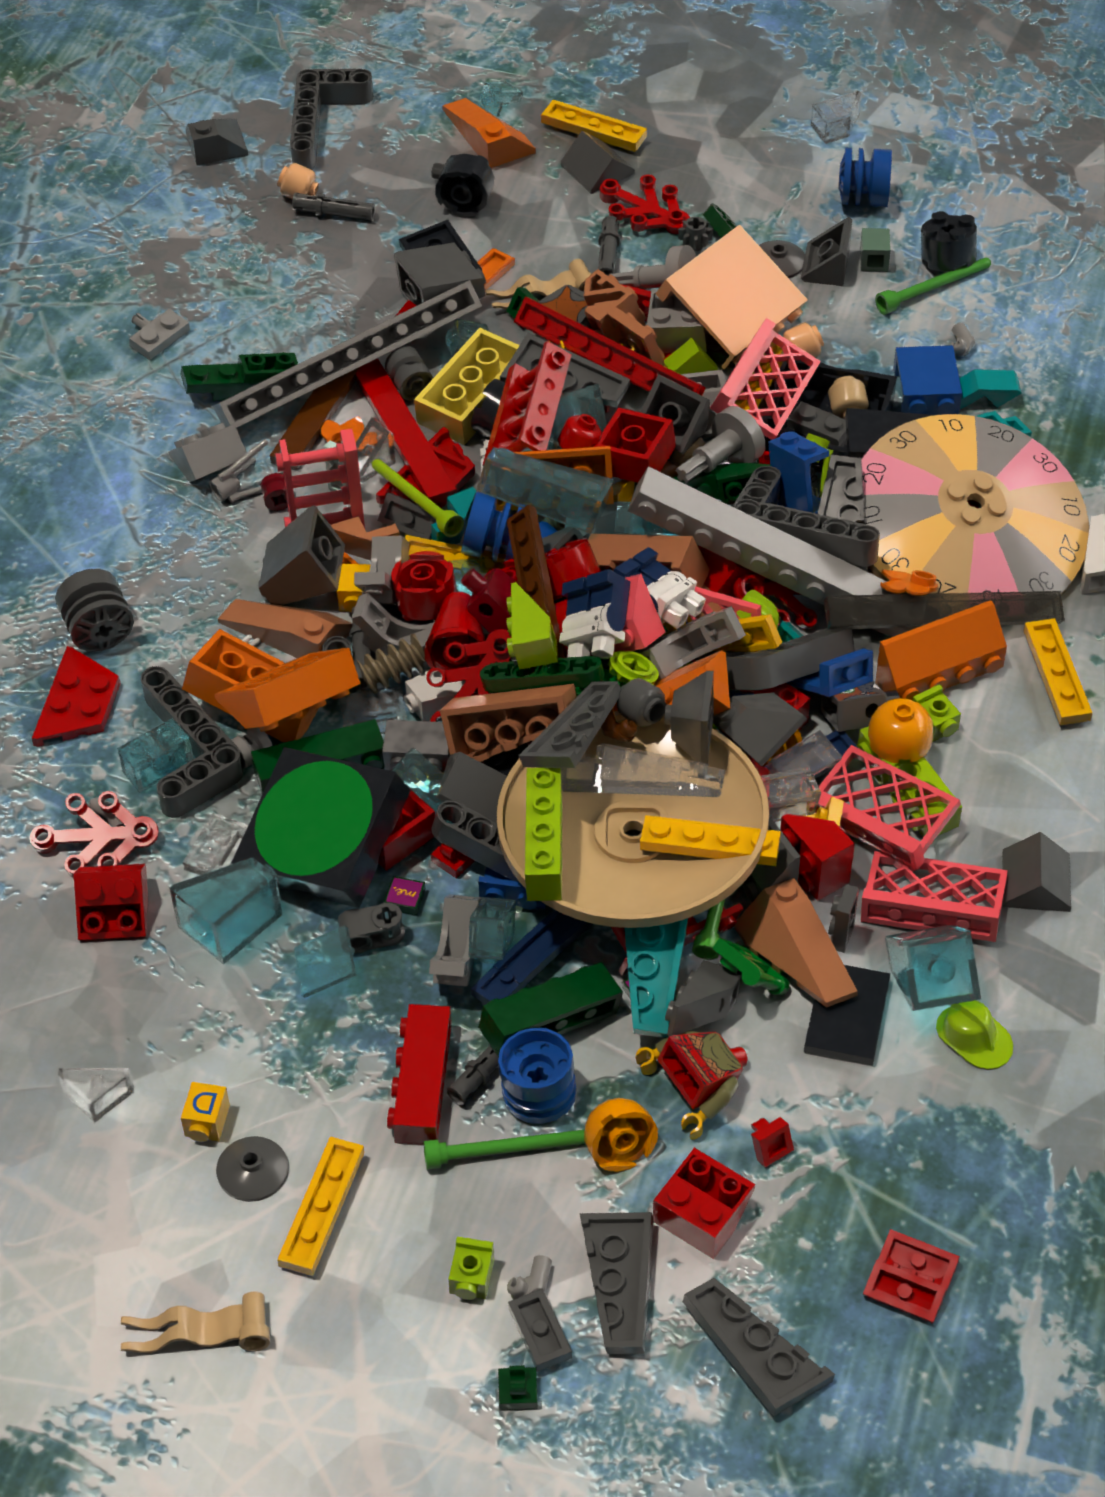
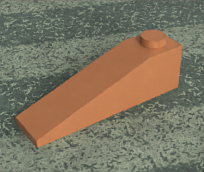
[218,599,352,658]
[734,878,858,1007]

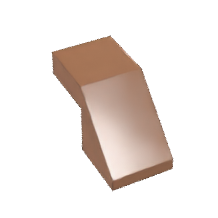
[331,516,400,560]

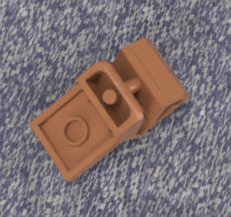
[584,269,666,367]

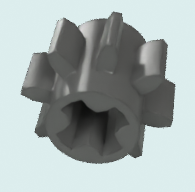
[678,217,713,251]

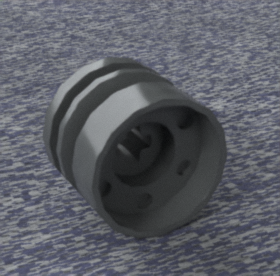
[55,569,134,652]

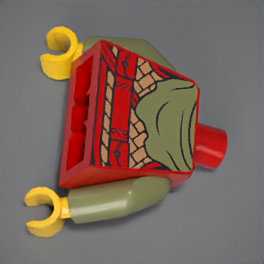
[635,1030,748,1140]

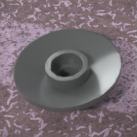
[759,240,805,278]
[216,1136,288,1202]

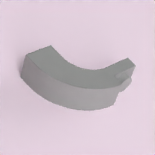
[354,536,409,604]
[351,593,434,667]
[636,606,746,680]
[429,894,482,986]

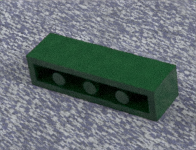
[251,719,385,794]
[478,962,623,1057]

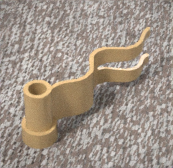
[485,259,592,310]
[121,1291,270,1353]

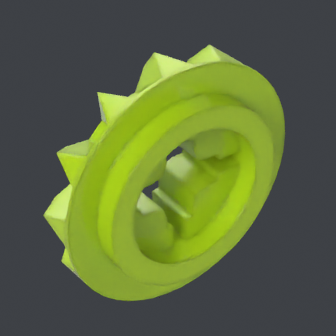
[607,651,659,685]

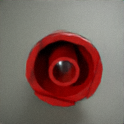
[424,592,486,670]

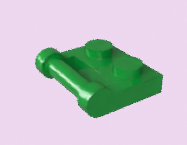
[712,938,789,996]

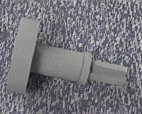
[611,245,697,290]
[675,406,765,483]

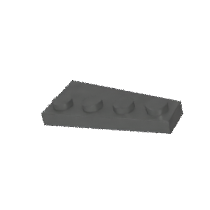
[500,333,630,408]
[818,455,868,572]
[519,681,621,768]
[579,1212,654,1354]
[682,1278,835,1417]

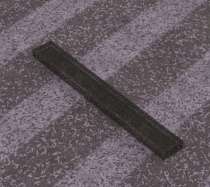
[824,591,1065,629]

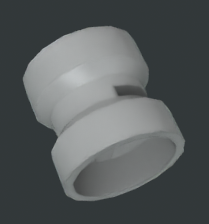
[231,727,272,768]

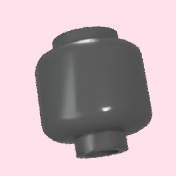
[617,678,666,727]

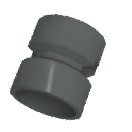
[385,346,434,400]

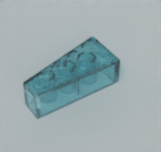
[476,447,615,534]

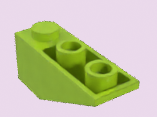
[507,582,558,670]

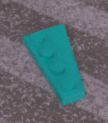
[624,918,688,1038]

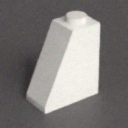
[1080,514,1105,595]

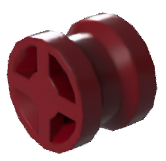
[260,473,288,511]

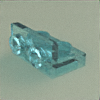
[391,748,447,821]

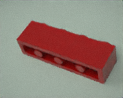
[387,1004,452,1145]

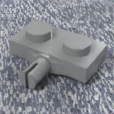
[129,308,190,360]

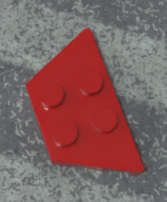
[376,426,475,509]
[32,646,121,747]

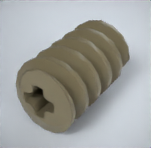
[356,633,426,694]

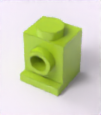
[913,684,961,742]
[448,1236,495,1300]

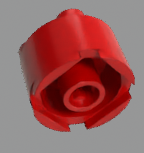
[545,538,601,601]
[391,551,457,621]

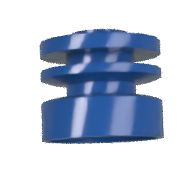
[838,147,892,207]
[461,491,528,562]
[498,1028,577,1124]

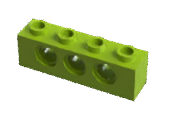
[857,726,962,837]
[525,768,562,901]

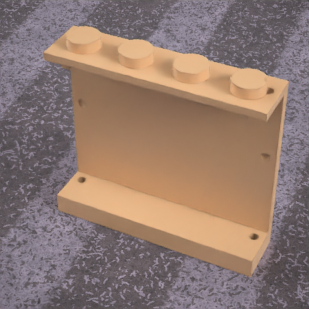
[655,225,808,370]

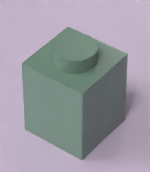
[860,228,891,272]

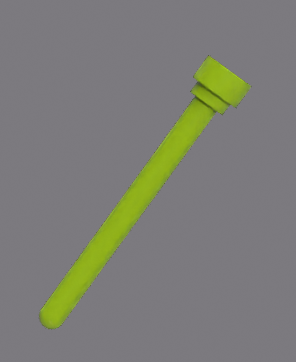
[372,459,464,537]

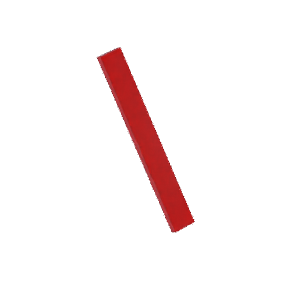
[514,296,706,396]
[355,358,457,504]

